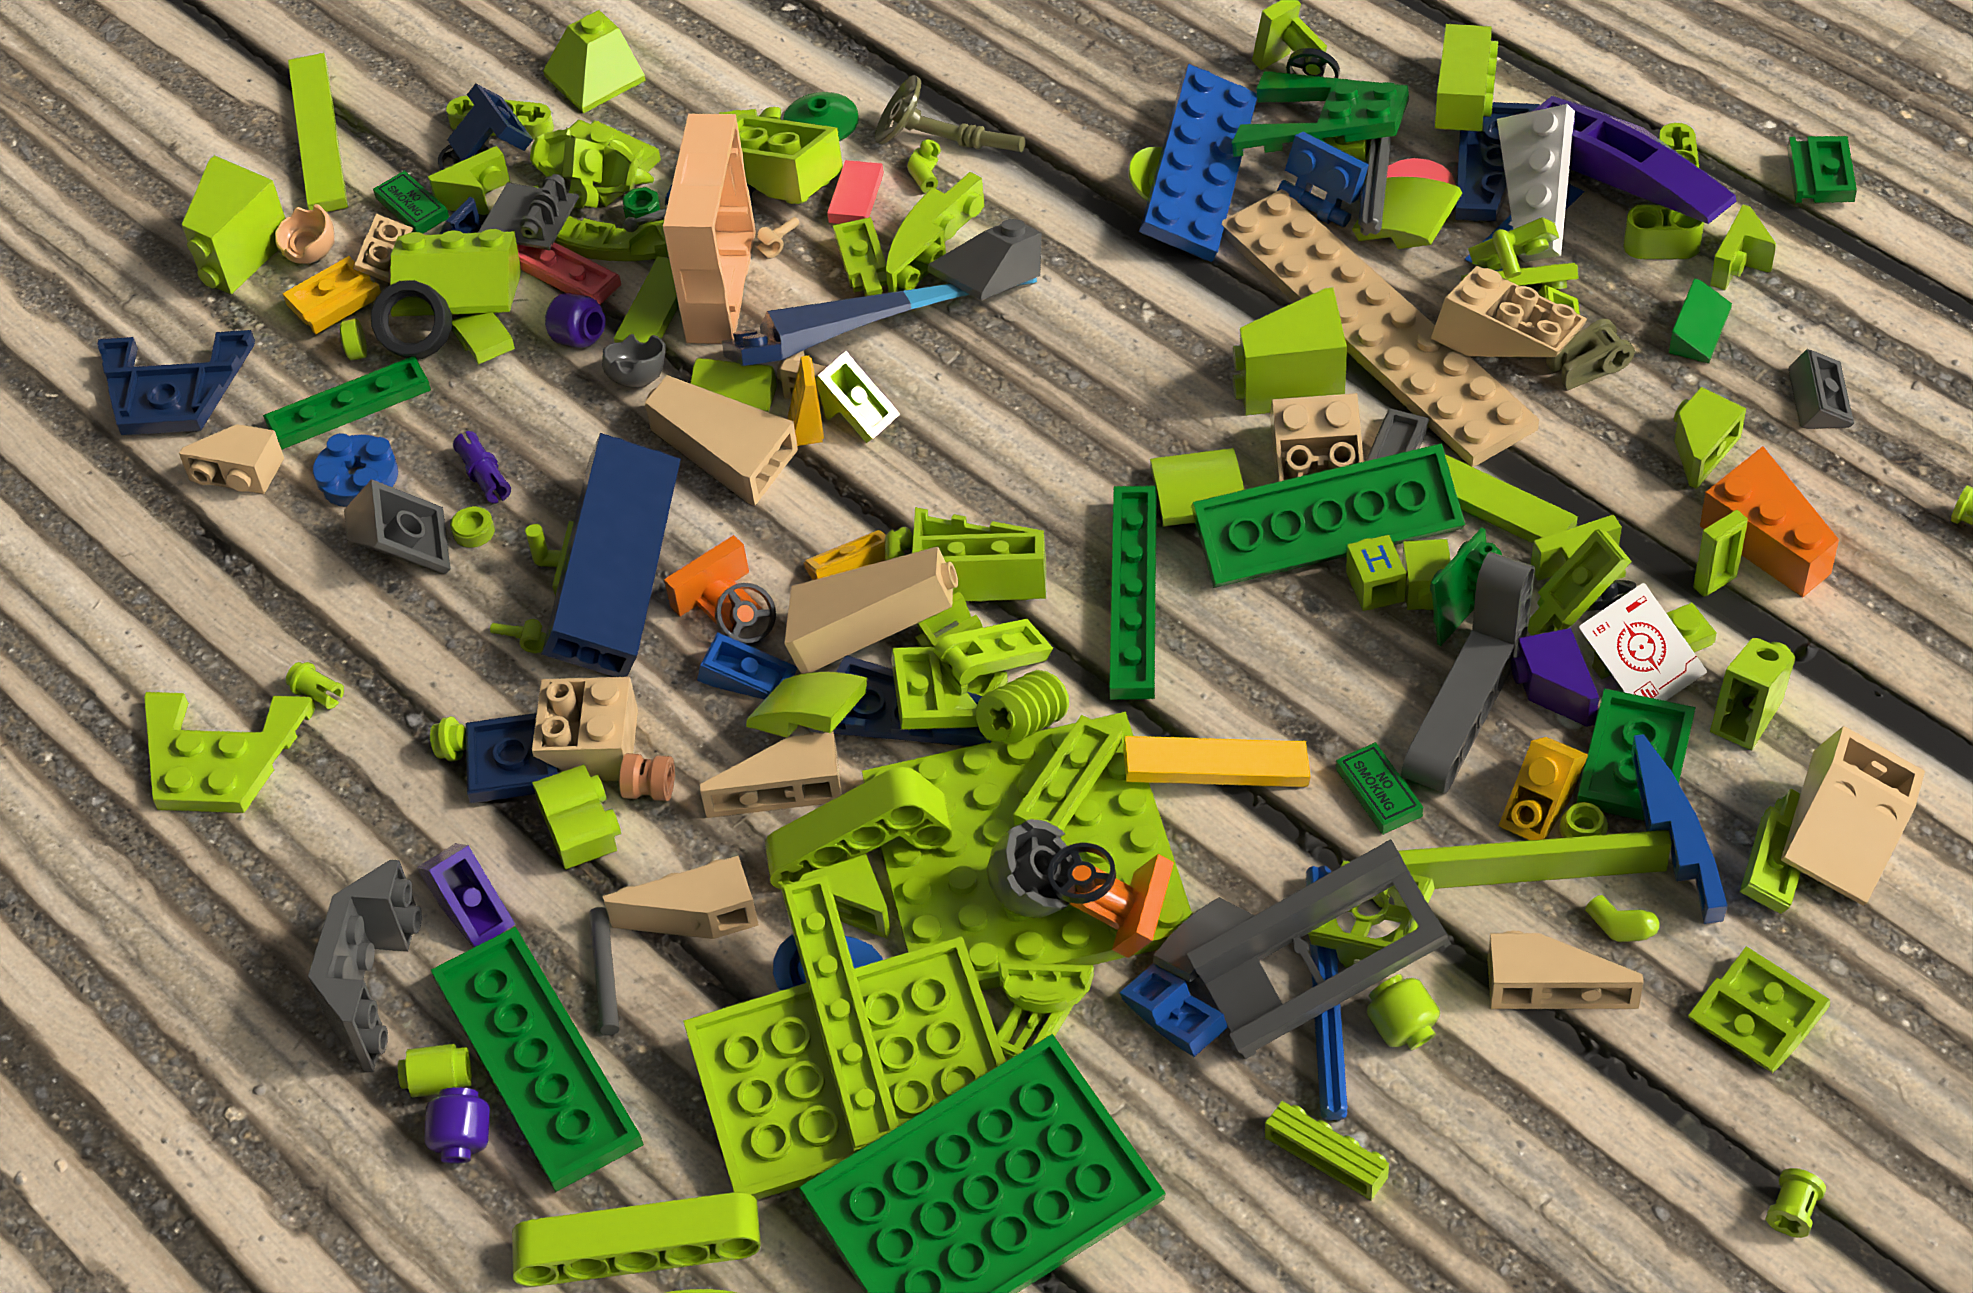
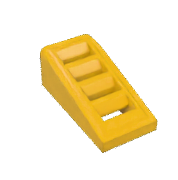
[787,355,824,446]

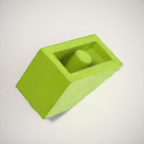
[1674,387,1746,489]

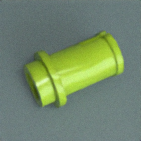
[285,662,344,709]

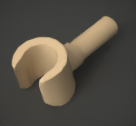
[758,217,799,258]

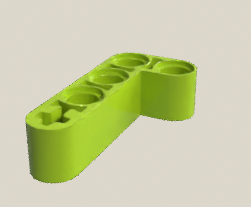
[1623,123,1704,259]
[765,767,952,889]

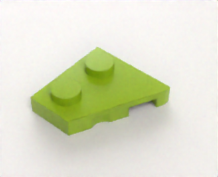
[891,647,978,729]

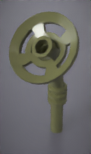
[875,75,1025,152]

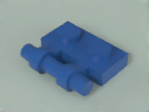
[1277,132,1369,228]

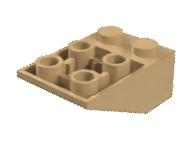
[1431,266,1587,357]
[1270,393,1364,482]
[1781,726,1925,906]

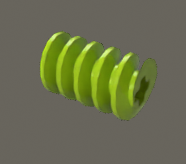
[976,670,1069,744]

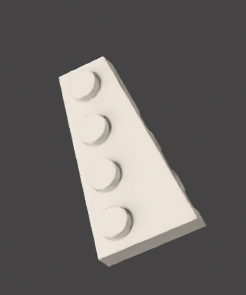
[1497,104,1575,262]

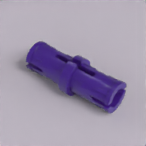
[453,431,511,504]

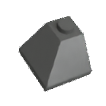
[928,219,1042,300]
[344,479,451,574]

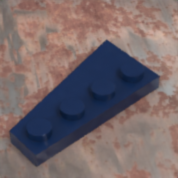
[1455,102,1540,221]

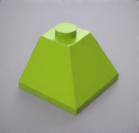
[543,10,646,114]

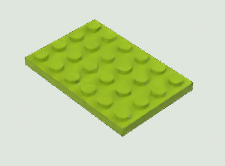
[683,936,1006,1200]

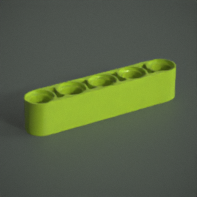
[512,1192,761,1287]

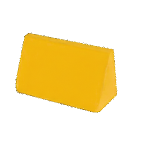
[803,530,886,580]

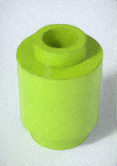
[398,1044,472,1098]

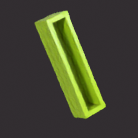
[1265,1101,1389,1201]

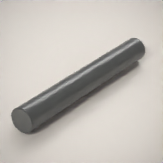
[589,907,619,1035]

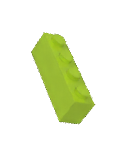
[1435,24,1498,131]

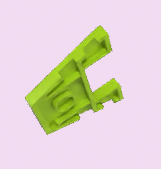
[144,692,316,813]

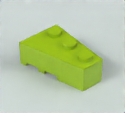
[912,507,1046,602]

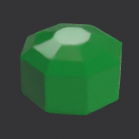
[622,187,661,222]

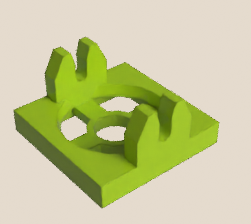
[1308,861,1435,968]

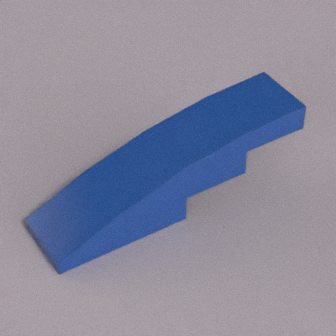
[1631,734,1728,924]

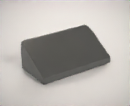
[1788,349,1854,429]

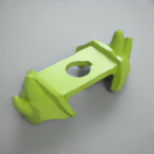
[530,127,654,207]

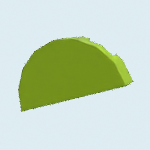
[998,962,1094,1014]

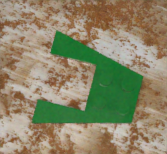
[1232,71,1409,157]

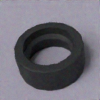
[371,280,452,359]

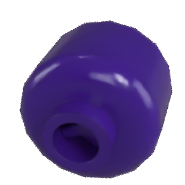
[545,293,605,348]
[425,1087,490,1164]

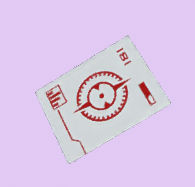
[1579,583,1707,701]

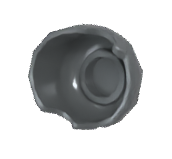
[602,334,666,388]

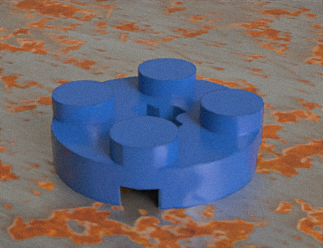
[313,433,399,507]

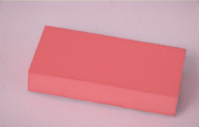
[827,160,884,224]

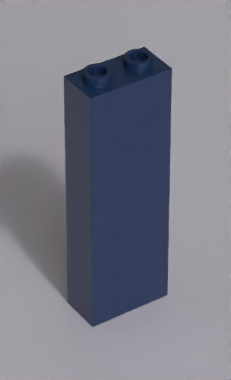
[541,433,681,677]

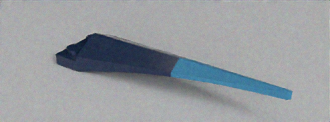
[722,277,1037,366]

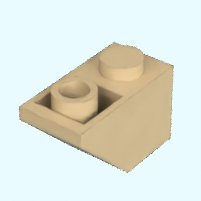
[179,424,284,494]

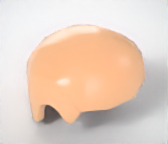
[275,204,334,264]

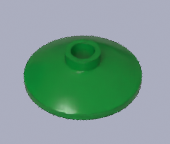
[783,92,859,141]

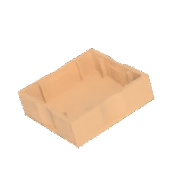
[663,114,756,344]

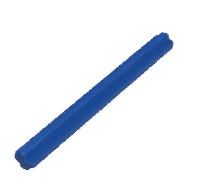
[1306,866,1348,1121]

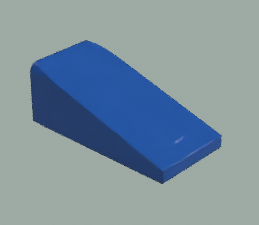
[697,632,798,700]

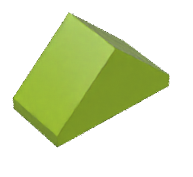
[799,854,891,939]

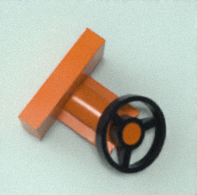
[664,535,776,644]
[1048,843,1174,958]

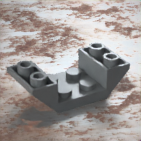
[308,860,422,1072]

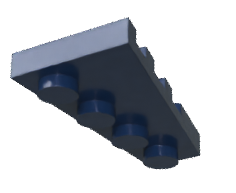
[809,655,992,746]

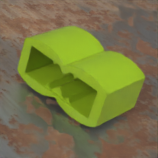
[532,764,621,870]

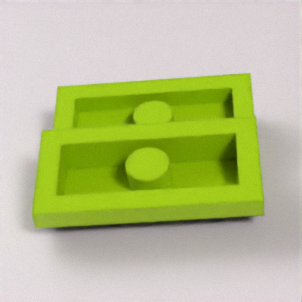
[1352,177,1462,249]
[1150,448,1244,526]
[746,672,867,738]
[1688,946,1830,1074]

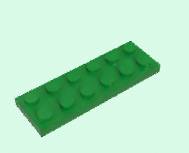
[1191,443,1465,588]
[431,927,644,1192]

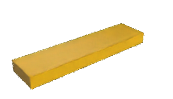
[1123,736,1311,787]

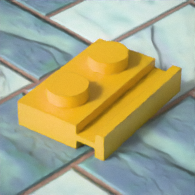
[282,256,381,335]

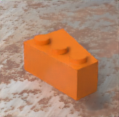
[1700,446,1839,598]

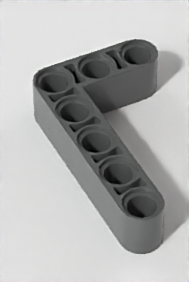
[1401,552,1535,794]

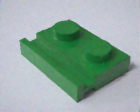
[1787,136,1857,203]

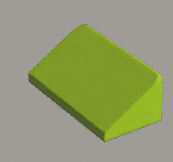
[691,358,777,412]

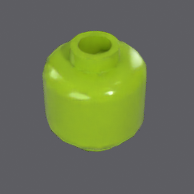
[1367,974,1440,1050]

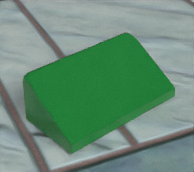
[1669,278,1732,363]

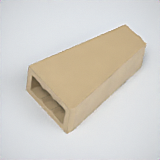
[645,375,798,506]
[784,547,958,674]

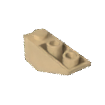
[603,856,759,939]

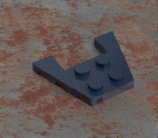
[97,330,255,436]

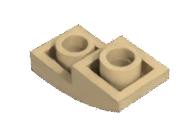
[353,214,413,283]

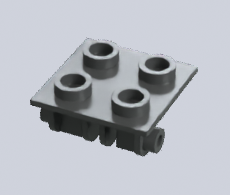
[478,174,579,250]

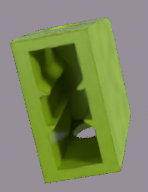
[1710,638,1795,751]

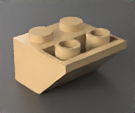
[532,677,638,781]

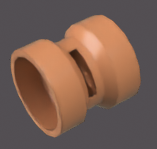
[619,753,675,801]

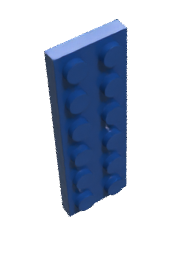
[1139,64,1257,262]

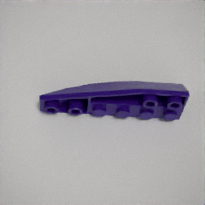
[1533,96,1737,224]

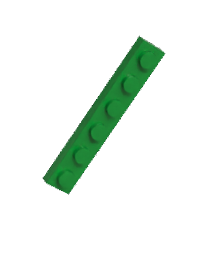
[1110,486,1157,700]

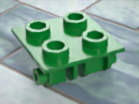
[1430,527,1502,646]

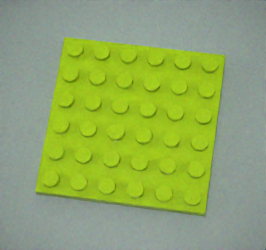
[862,712,1193,991]

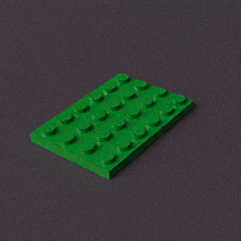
[799,1034,1166,1293]

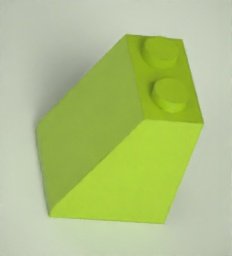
[182,155,286,295]
[1233,287,1347,416]

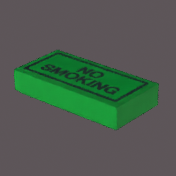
[373,170,449,234]
[1336,742,1423,835]

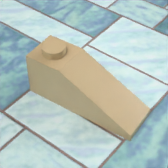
[700,731,841,818]
[1487,930,1644,1009]

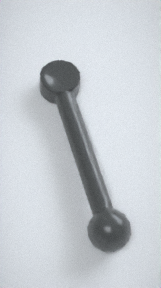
[623,208,667,232]

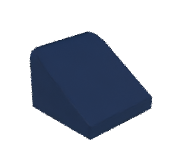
[439,197,482,234]

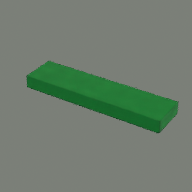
[263,356,431,450]

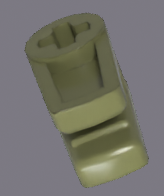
[1546,318,1635,390]

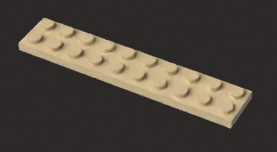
[1222,189,1539,467]

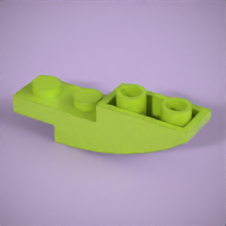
[886,172,985,293]

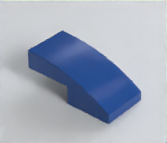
[1119,963,1228,1057]

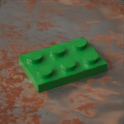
[1577,688,1696,821]

